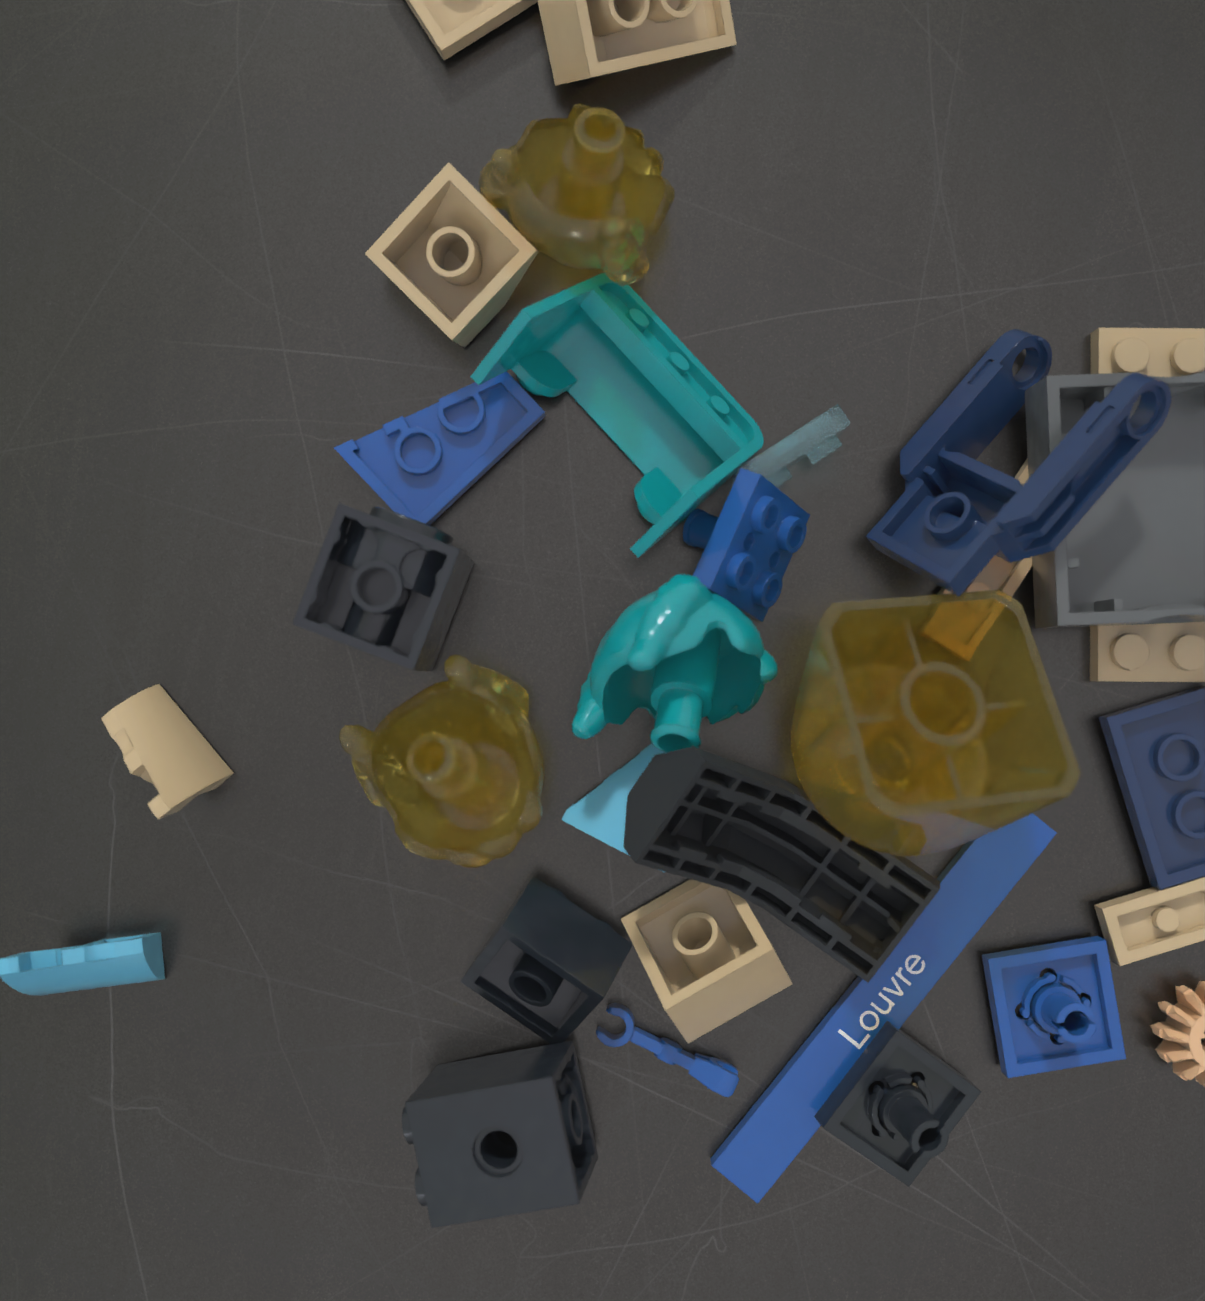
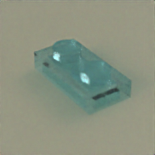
[731,404,851,488]

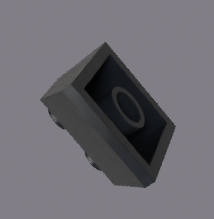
[460,876,633,1044]

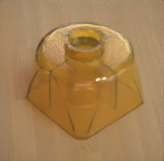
[790,590,1081,856]

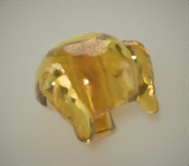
[478,103,675,286]
[339,654,546,868]

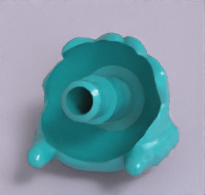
[572,574,778,752]

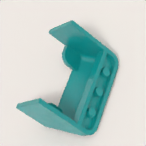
[470,273,764,558]

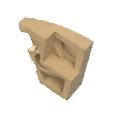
[101,684,234,819]

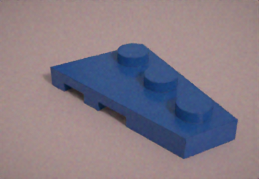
[334,371,546,526]

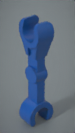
[596,1003,739,1097]

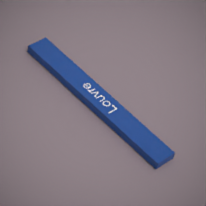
[710,794,1057,1204]

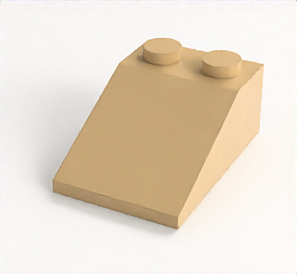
[537,0,737,86]

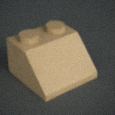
[365,162,538,348]
[621,879,793,1043]

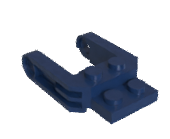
[866,329,1171,597]

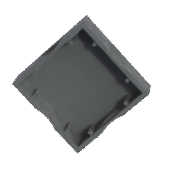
[1025,371,1205,629]

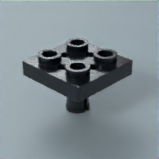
[814,1021,981,1187]

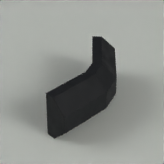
[623,746,940,983]

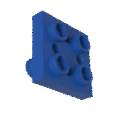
[683,468,810,622]
[982,936,1126,1078]

